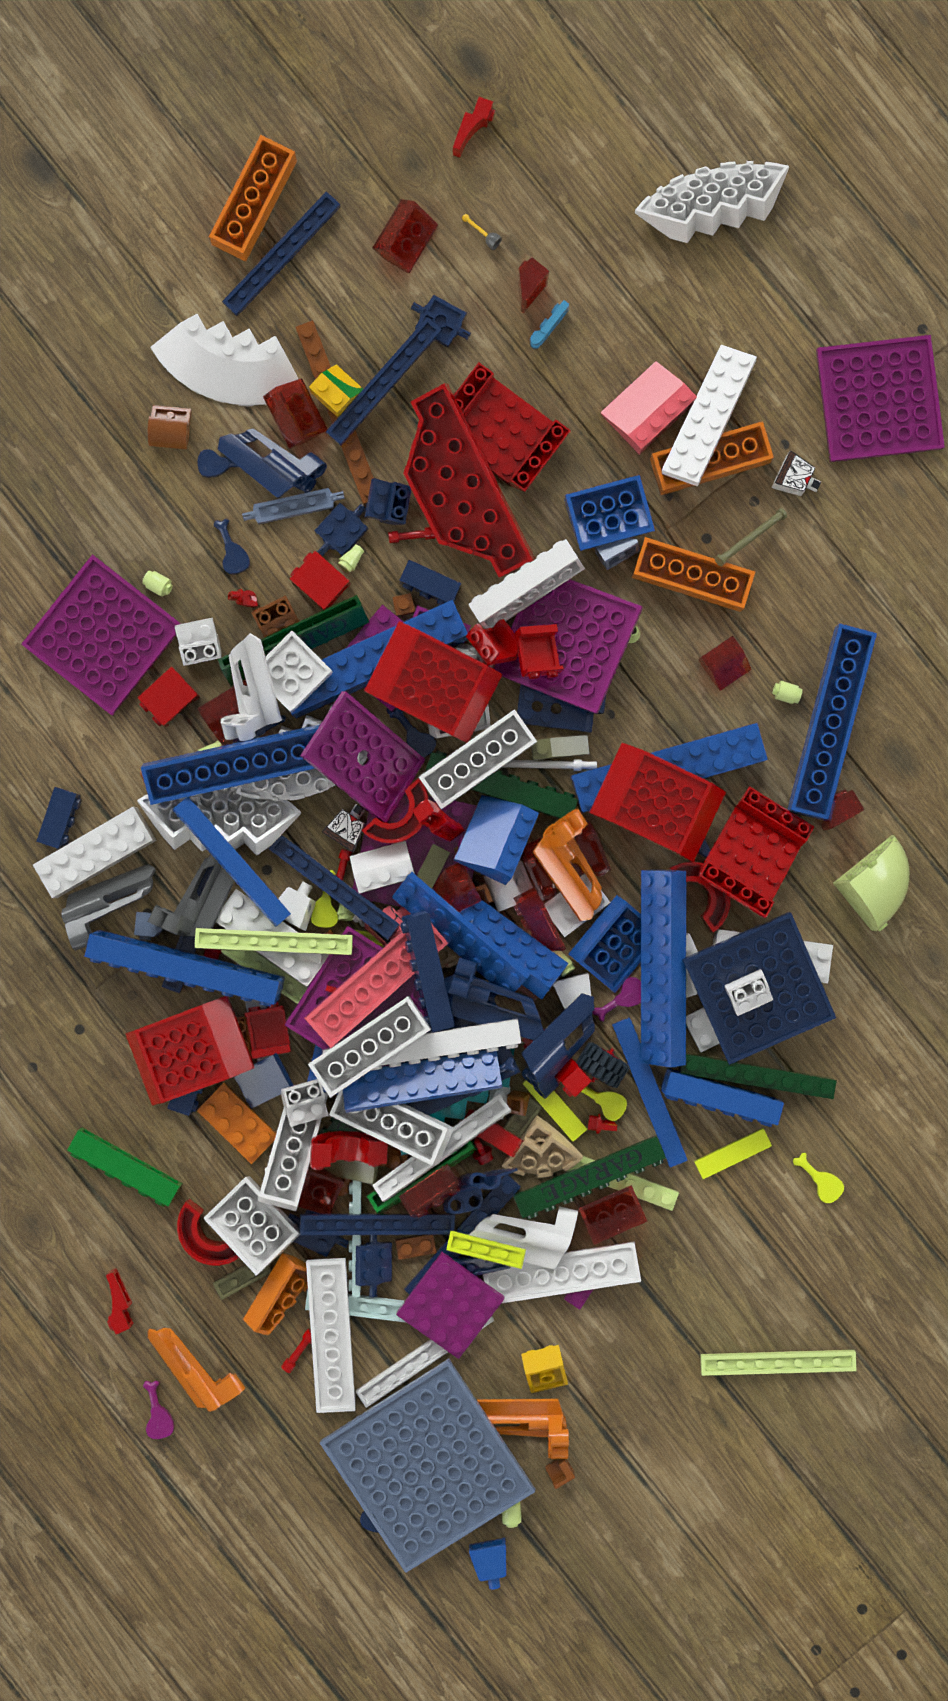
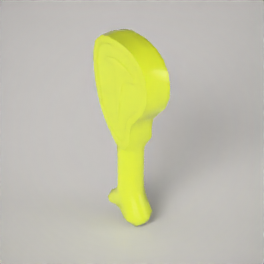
[311,870,339,928]
[581,1087,627,1121]
[793,1153,844,1203]

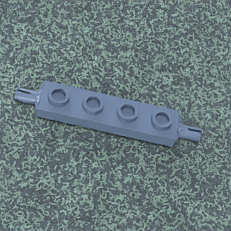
[242,488,345,524]

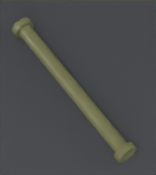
[715,508,787,566]

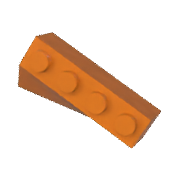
[243,1253,308,1335]

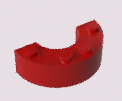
[361,778,429,844]
[668,862,730,933]
[522,1028,592,1097]
[310,1131,388,1170]
[177,1198,240,1266]

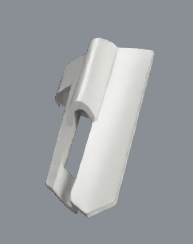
[221,633,282,741]
[469,1206,578,1270]

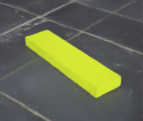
[522,1080,587,1142]
[694,1128,772,1179]
[446,1231,526,1269]

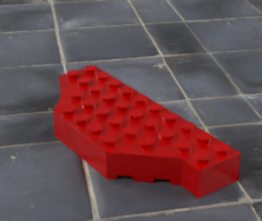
[403,383,535,578]

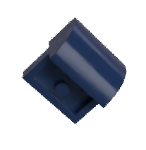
[365,478,411,525]

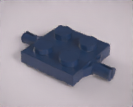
[411,295,471,348]
[314,503,368,557]
[288,1205,349,1257]
[355,1235,392,1297]

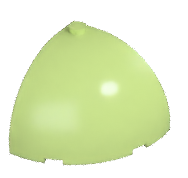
[833,835,910,931]

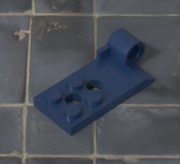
[517,685,606,733]

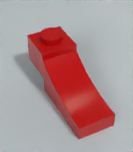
[453,97,496,158]
[412,799,465,842]
[464,1109,523,1157]
[106,1268,133,1335]

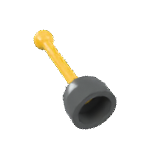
[462,214,502,250]

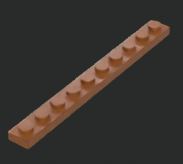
[295,320,374,505]

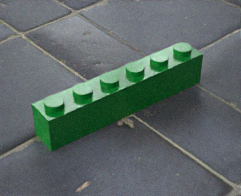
[67,1127,183,1207]
[367,1140,477,1214]

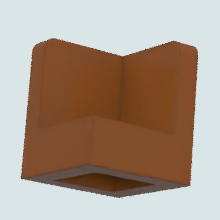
[468,883,493,903]
[545,1459,575,1489]

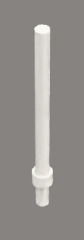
[503,759,597,771]

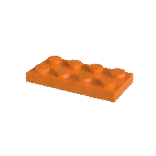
[197,1082,277,1164]

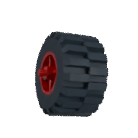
[576,1042,630,1088]

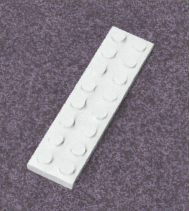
[662,345,757,486]
[483,1242,641,1303]
[306,1258,356,1413]

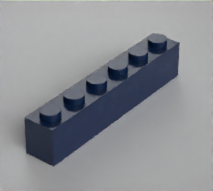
[400,911,455,1033]

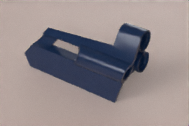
[218,428,327,498]
[449,958,544,1041]
[521,993,595,1099]
[443,1168,518,1214]

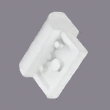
[175,618,221,666]
[484,861,536,912]
[724,969,773,1016]
[281,1079,329,1127]

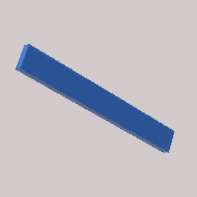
[172,797,291,927]
[612,1017,688,1168]

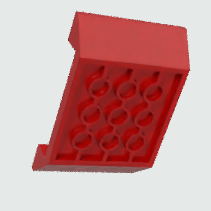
[454,362,571,492]
[364,621,503,743]
[589,743,726,862]
[698,786,814,918]
[125,996,255,1106]

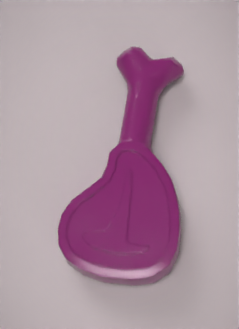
[592,977,641,1022]
[143,1380,175,1439]

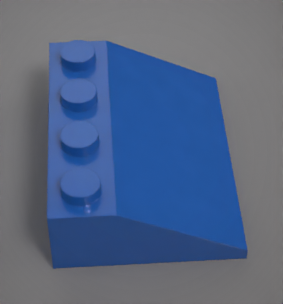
[564,475,655,551]
[454,795,539,885]
[568,895,641,993]

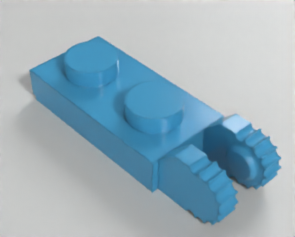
[530,300,569,349]

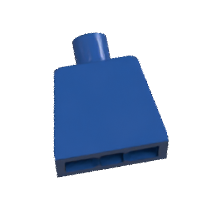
[469,1538,506,1590]

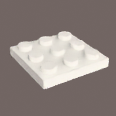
[266,631,333,713]

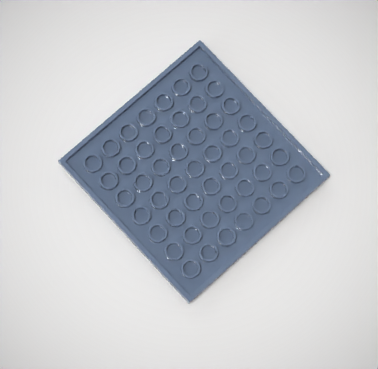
[320,1359,535,1573]

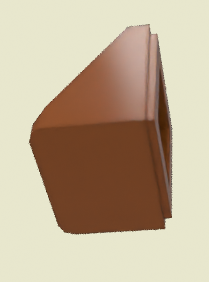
[507,1090,530,1116]

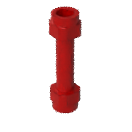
[388,527,435,544]
[336,849,352,881]
[281,1328,312,1373]

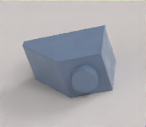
[594,538,640,570]
[134,912,164,940]

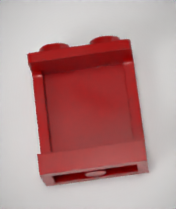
[290,551,351,610]
[466,619,518,666]
[515,624,564,679]
[138,666,200,727]
[244,1002,292,1059]

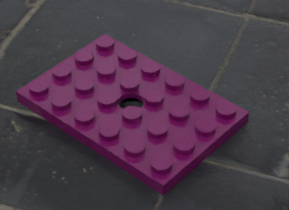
[301,691,425,823]

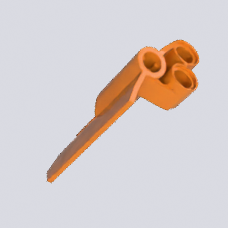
[533,808,602,921]
[147,1328,246,1412]
[477,1399,569,1459]

